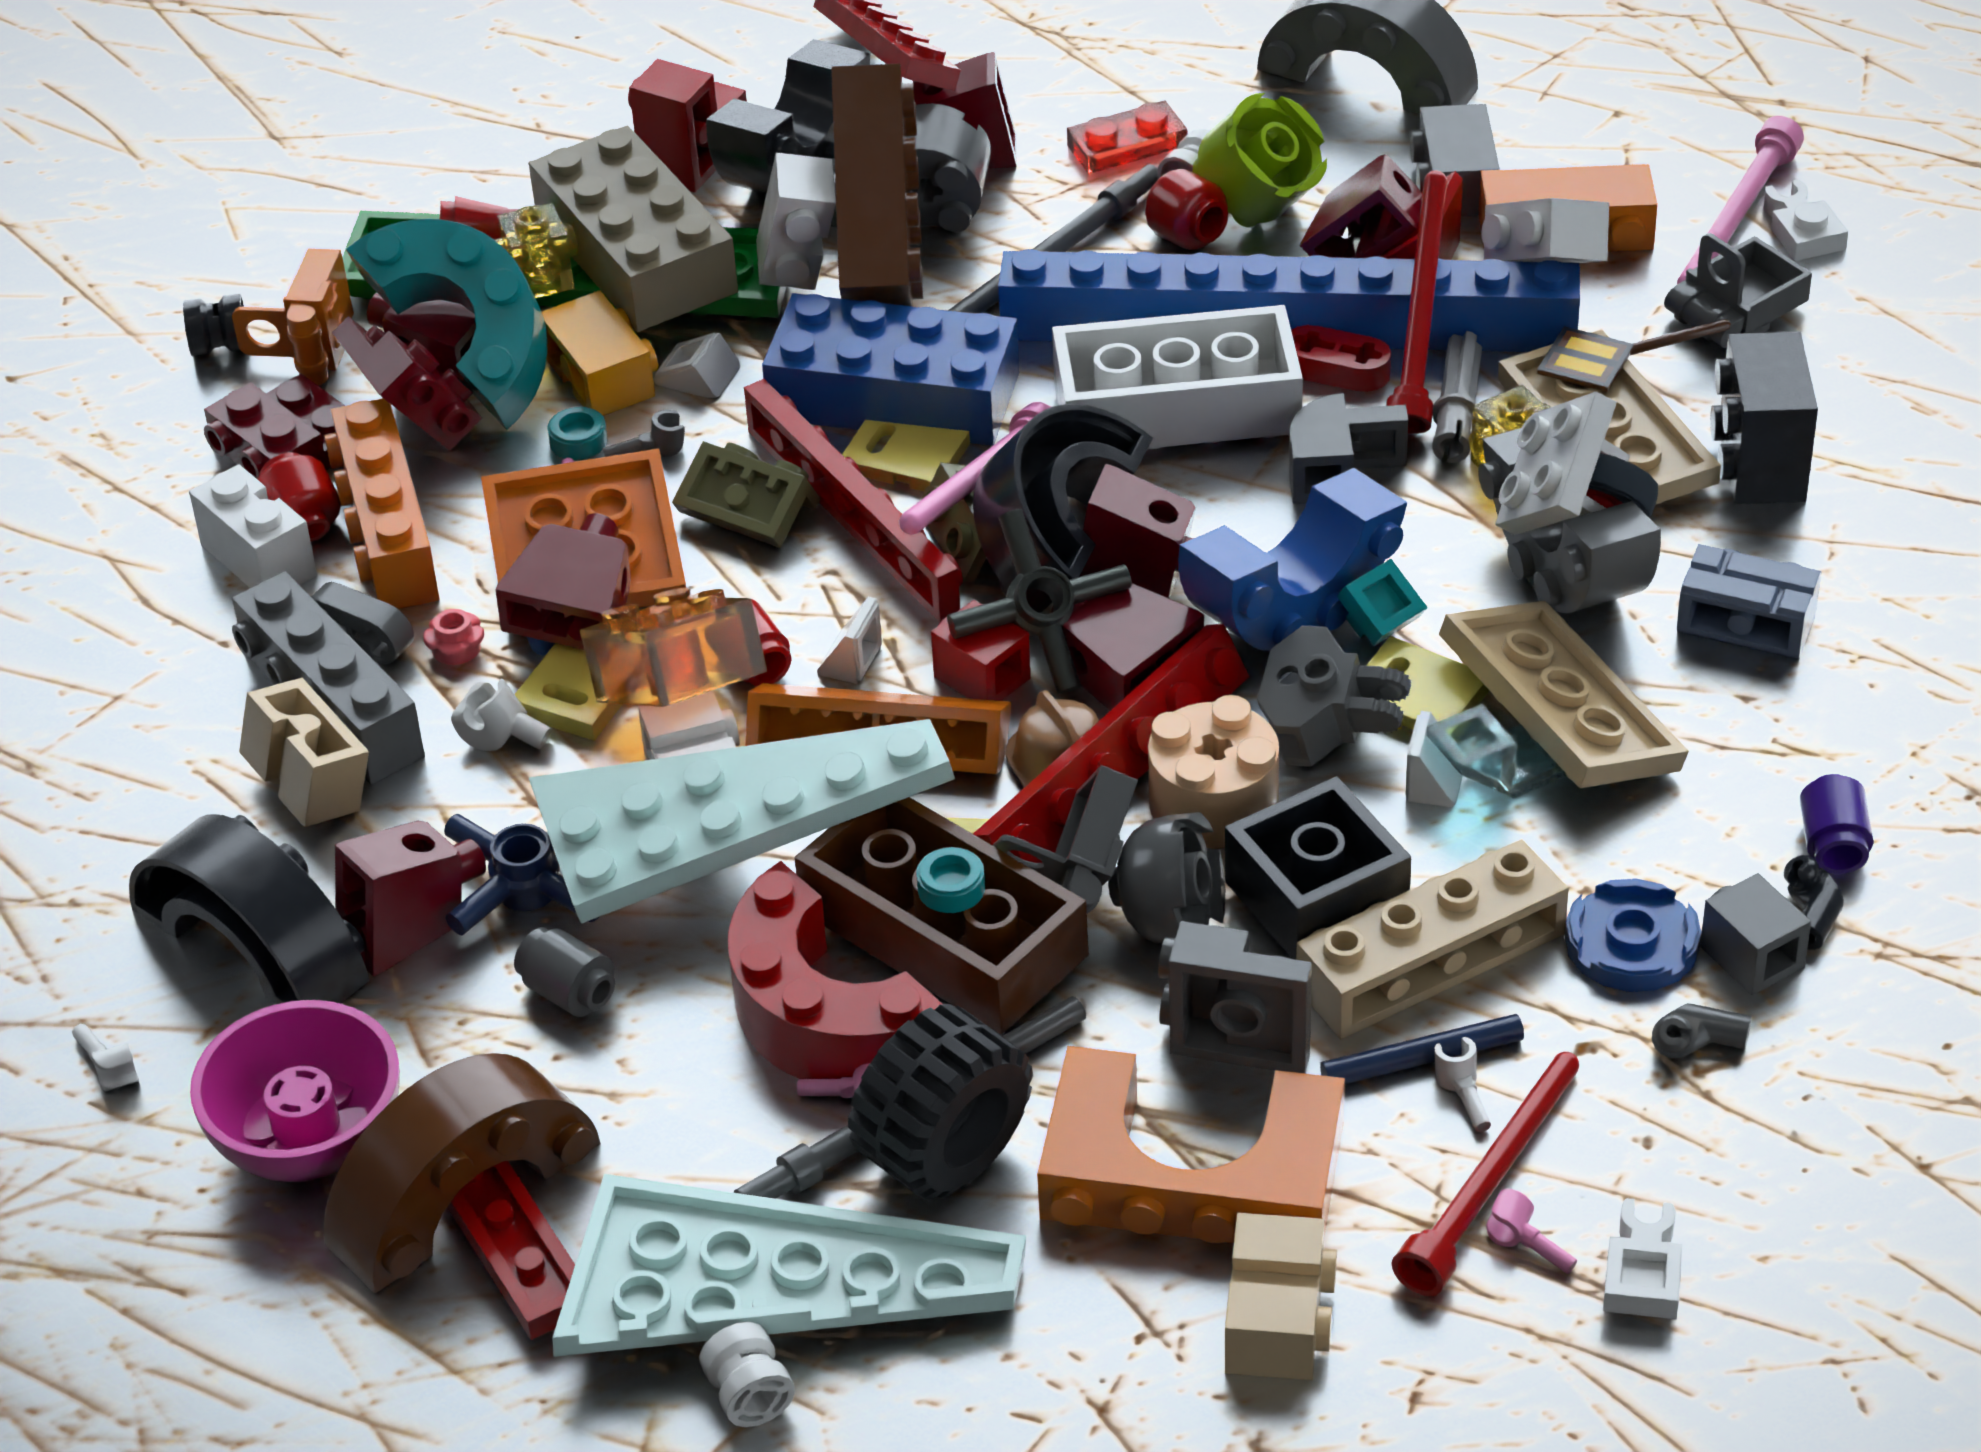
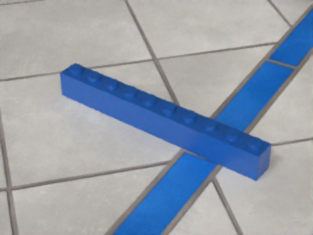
[998,249,1580,352]

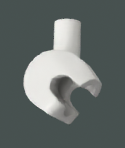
[451,678,552,751]

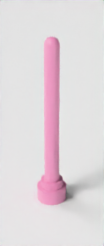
[1677,116,1804,284]
[899,402,1051,535]

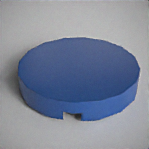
[1565,878,1702,992]

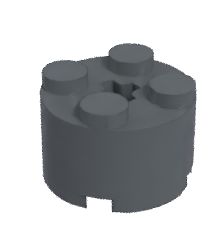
[907,104,991,232]

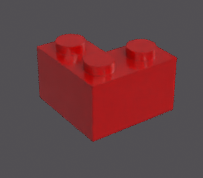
[628,58,747,193]

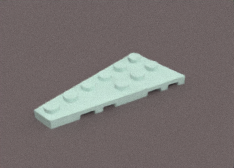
[529,719,955,924]
[552,1174,1026,1357]

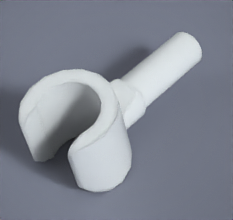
[72,1024,139,1091]
[1435,1037,1492,1133]

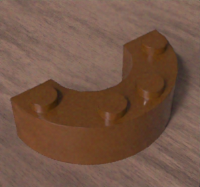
[324,1053,601,1294]

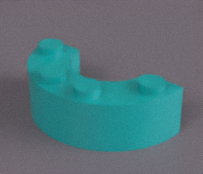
[346,219,548,430]

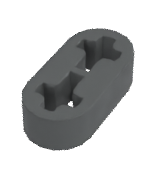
[311,581,414,665]

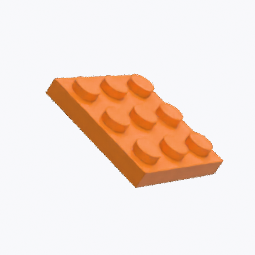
[481,448,688,610]

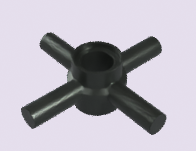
[947,509,1132,694]

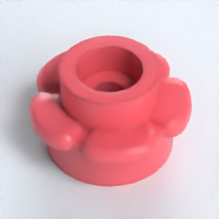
[423,609,485,665]

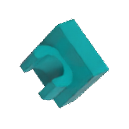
[1337,559,1428,646]

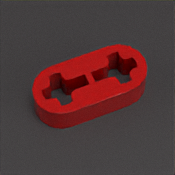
[1291,325,1391,392]

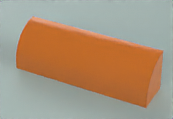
[745,683,1011,774]

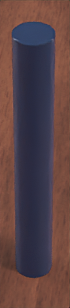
[1320,1014,1524,1084]

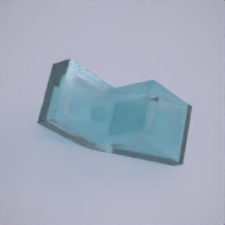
[1426,704,1567,798]

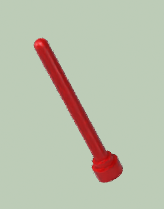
[1386,170,1447,434]
[1391,1051,1580,1297]

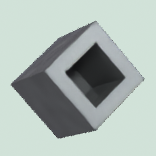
[1700,873,1811,996]

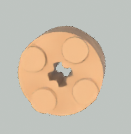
[1148,695,1279,849]

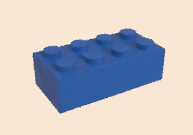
[762,293,1020,446]

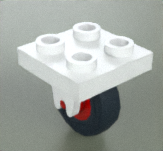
[1495,391,1658,535]

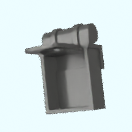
[1664,233,1812,348]
[992,765,1138,914]

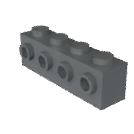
[232,571,425,785]

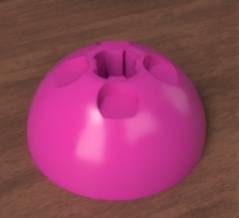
[190,1000,400,1182]

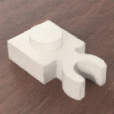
[1763,179,1849,261]
[1603,1198,1683,1319]

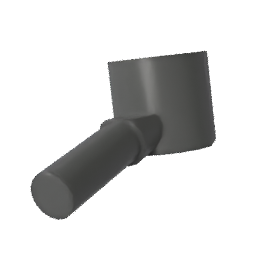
[603,410,685,457]

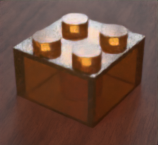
[580,588,767,707]

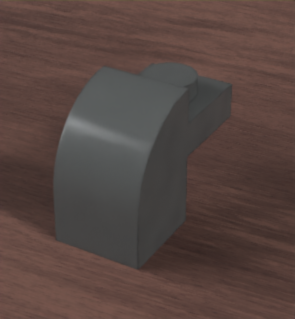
[1289,393,1408,504]

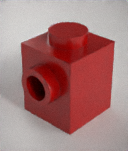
[931,600,1031,701]

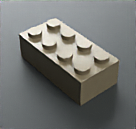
[528,125,738,332]

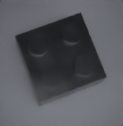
[1710,332,1818,504]
[1225,776,1412,959]

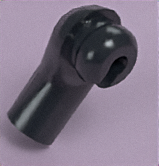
[1783,855,1844,950]

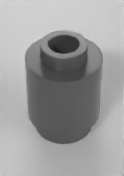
[514,927,615,1017]

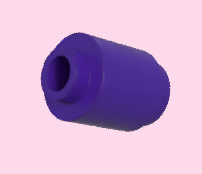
[1799,774,1874,874]

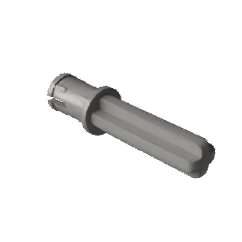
[1432,331,1482,463]

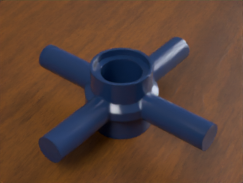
[444,814,599,936]

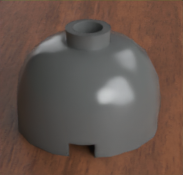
[1108,812,1226,945]

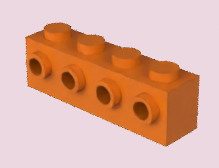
[324,398,440,609]

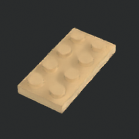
[1498,329,1721,504]
[1438,601,1689,788]

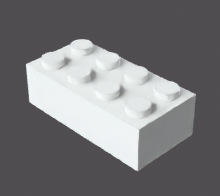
[1052,305,1303,449]

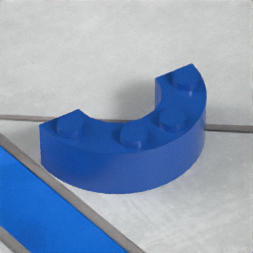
[1178,468,1408,651]

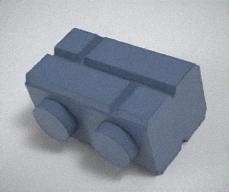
[1676,544,1822,659]

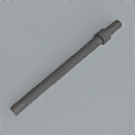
[948,164,1158,314]
[734,996,1086,1199]

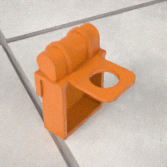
[232,248,354,386]

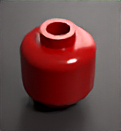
[1145,168,1228,250]
[257,452,341,542]

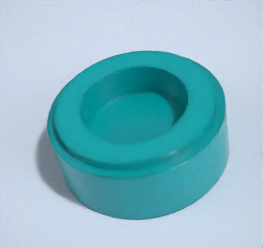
[547,407,608,460]
[916,847,985,913]

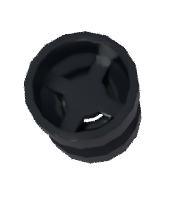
[183,293,244,357]

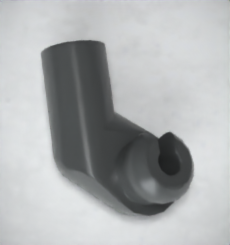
[1652,1003,1752,1058]

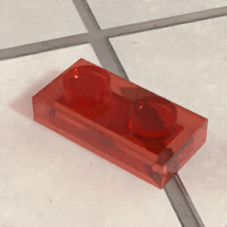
[1066,100,1188,174]

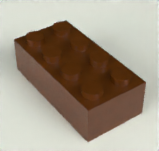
[831,63,924,307]
[794,797,1089,1035]

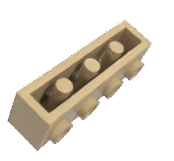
[1296,839,1569,1040]

